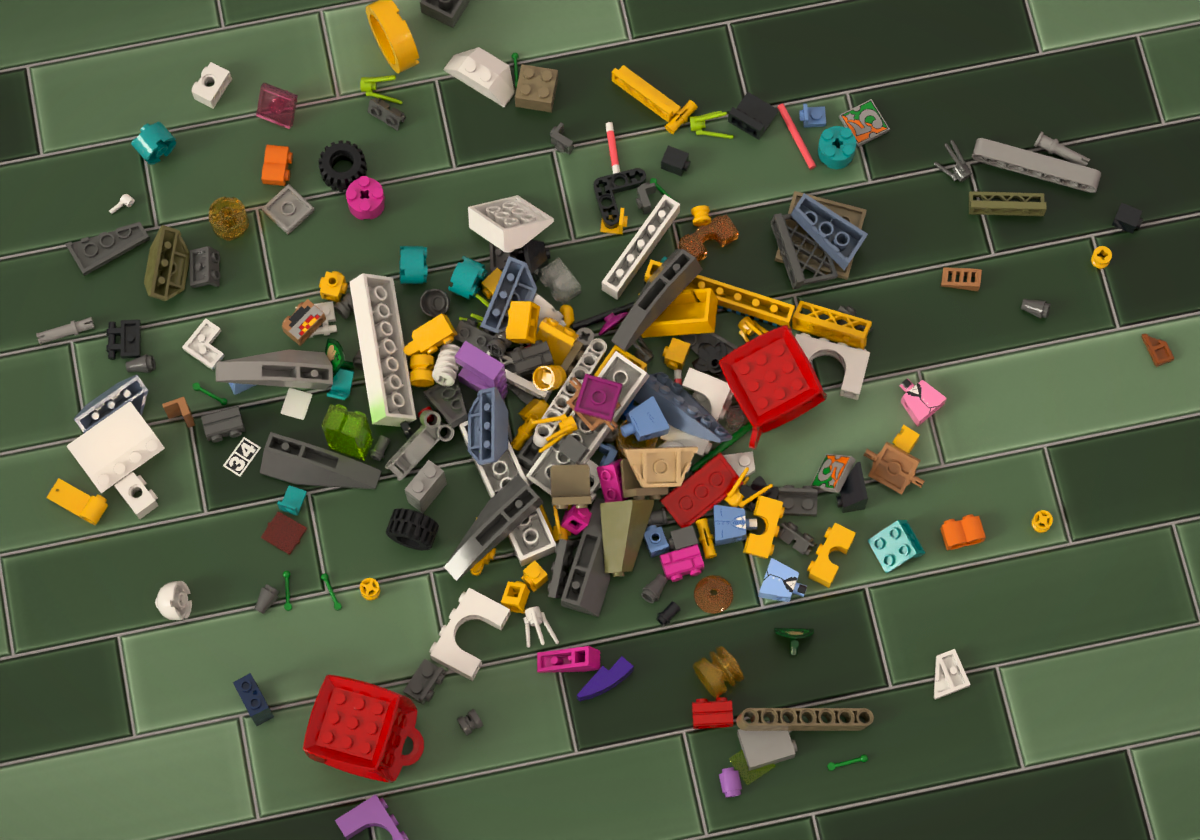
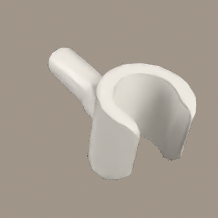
[109,194,135,214]

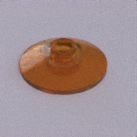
[694,575,733,614]

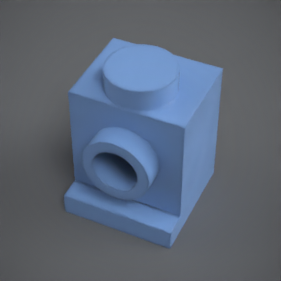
[643,525,669,558]

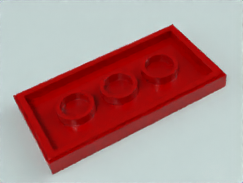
[659,452,744,528]

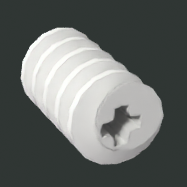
[432,344,460,387]

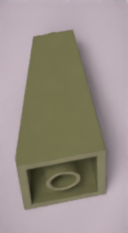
[600,500,654,577]

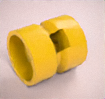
[410,354,434,387]
[532,365,567,391]

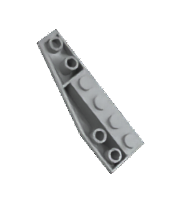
[215,349,333,390]

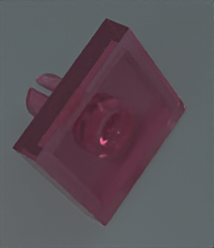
[256,83,298,129]

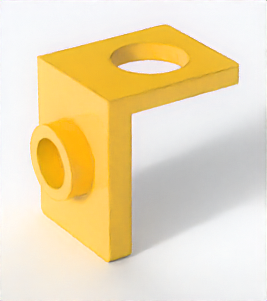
[600,208,628,235]

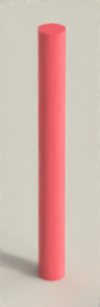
[777,103,816,170]

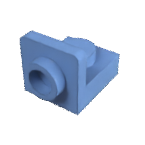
[799,103,826,128]
[599,443,618,466]

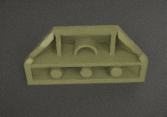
[144,225,190,301]

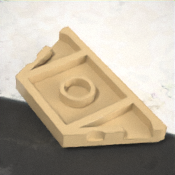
[624,446,698,488]

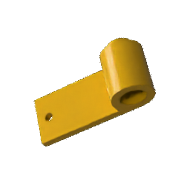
[46,478,108,525]

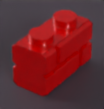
[692,697,733,729]

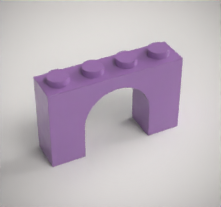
[455,341,508,400]
[335,795,409,840]

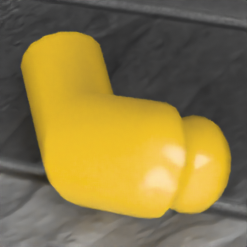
[560,304,574,327]

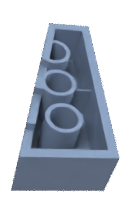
[791,193,868,270]

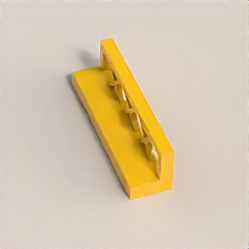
[612,65,681,123]
[792,300,872,350]

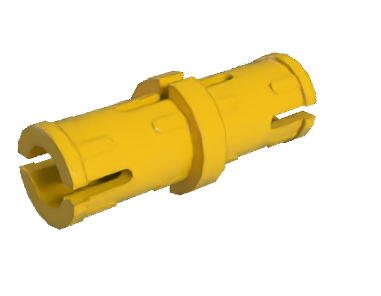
[665,100,698,134]
[510,414,539,451]
[696,518,717,559]

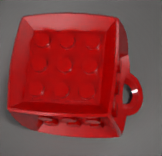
[718,325,827,449]
[303,675,424,783]

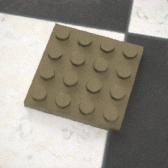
[775,191,867,280]

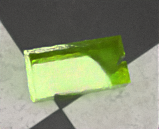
[322,404,373,461]

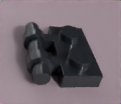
[106,320,141,360]

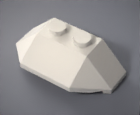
[444,47,515,107]

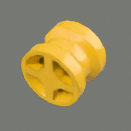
[691,205,712,226]
[1091,246,1112,269]
[1032,510,1053,533]
[360,578,380,600]

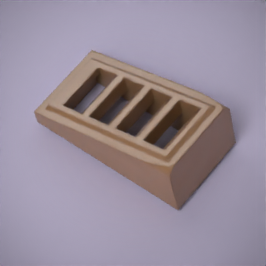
[941,268,982,291]

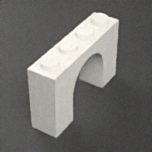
[795,333,870,400]
[660,367,733,457]
[429,588,511,681]

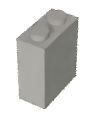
[404,460,447,513]
[737,717,798,771]

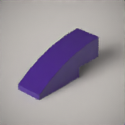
[577,656,634,702]

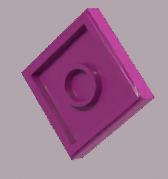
[574,373,623,422]

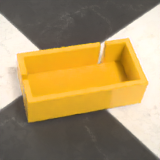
[641,288,718,338]

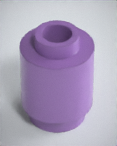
[719,767,742,798]

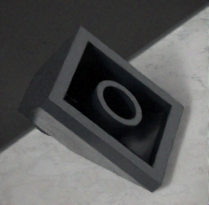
[522,240,551,283]
[836,462,868,513]

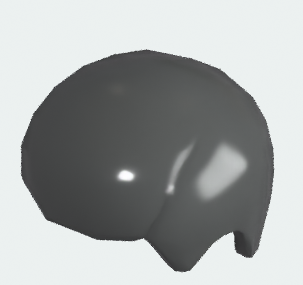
[420,289,450,317]

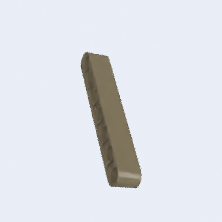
[736,708,874,731]

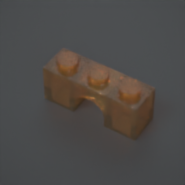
[679,214,739,262]

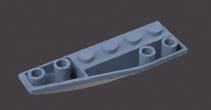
[634,372,733,443]

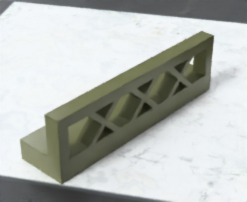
[969,191,1046,216]

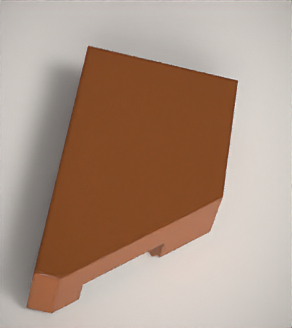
[1141,334,1175,367]

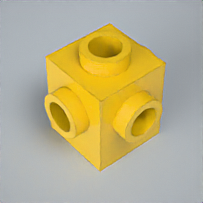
[319,271,348,302]

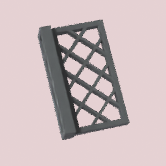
[770,213,838,290]

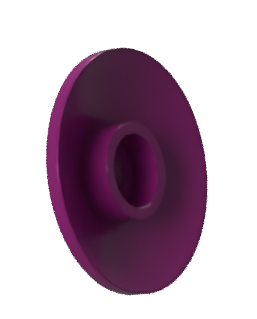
[599,312,628,336]

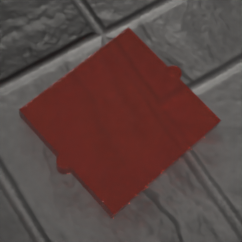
[261,511,307,555]

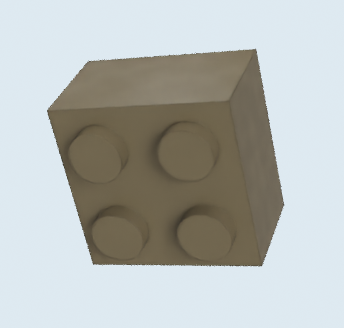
[515,64,558,113]

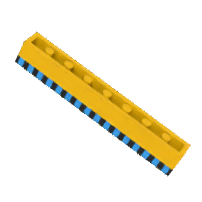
[644,260,795,327]

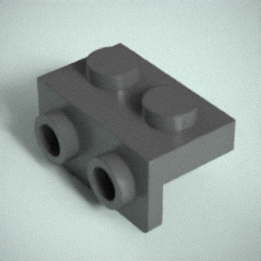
[454,318,495,353]

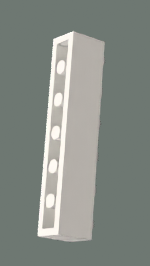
[602,194,680,300]

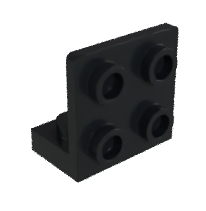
[728,92,778,140]

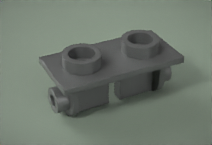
[367,98,406,131]
[778,521,817,556]

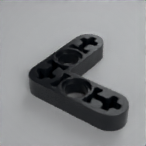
[593,168,646,229]

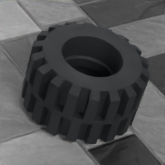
[318,140,367,192]
[386,508,439,550]

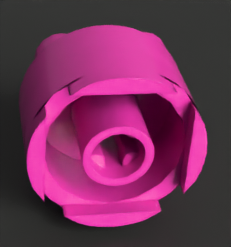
[346,176,385,220]

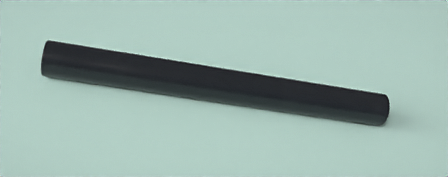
[571,302,634,331]

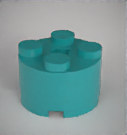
[131,122,176,165]
[818,126,856,169]
[399,246,428,284]
[448,256,488,300]

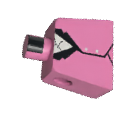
[900,378,947,427]

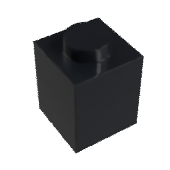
[661,145,691,177]
[1112,203,1143,234]

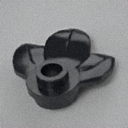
[692,342,727,374]
[740,476,779,513]

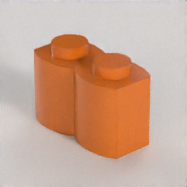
[261,145,293,186]
[940,514,986,551]

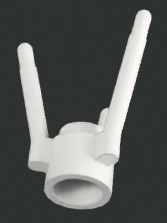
[523,606,559,648]

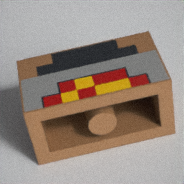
[282,299,326,346]

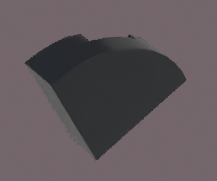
[400,421,413,441]

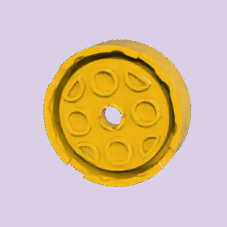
[366,0,419,74]

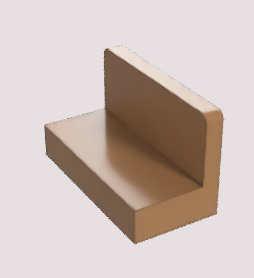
[162,397,195,428]

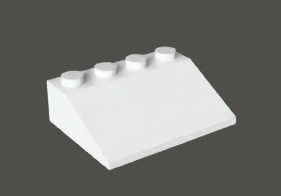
[468,195,554,252]
[67,402,165,493]

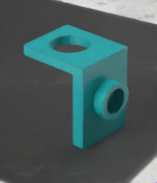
[327,368,354,400]
[277,485,307,516]

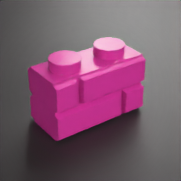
[660,544,704,582]

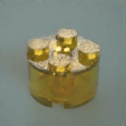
[208,196,249,241]

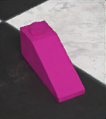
[537,646,600,673]

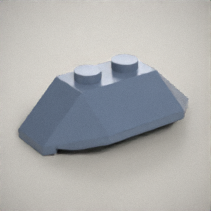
[480,256,537,334]
[74,375,148,433]
[468,387,508,465]

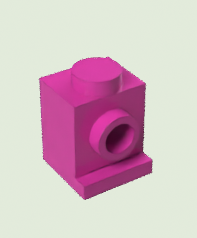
[560,505,592,535]

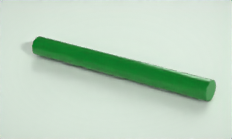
[690,422,753,473]

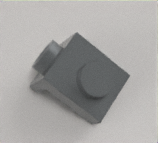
[550,122,574,155]
[636,183,656,214]

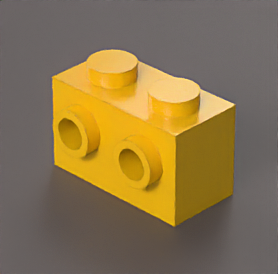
[505,301,540,344]

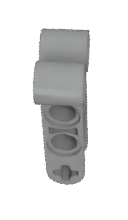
[385,410,454,481]

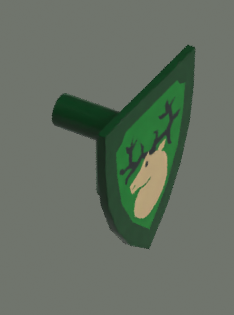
[325,338,354,377]
[774,628,814,655]

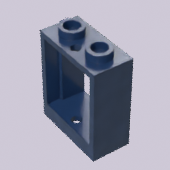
[233,673,274,726]

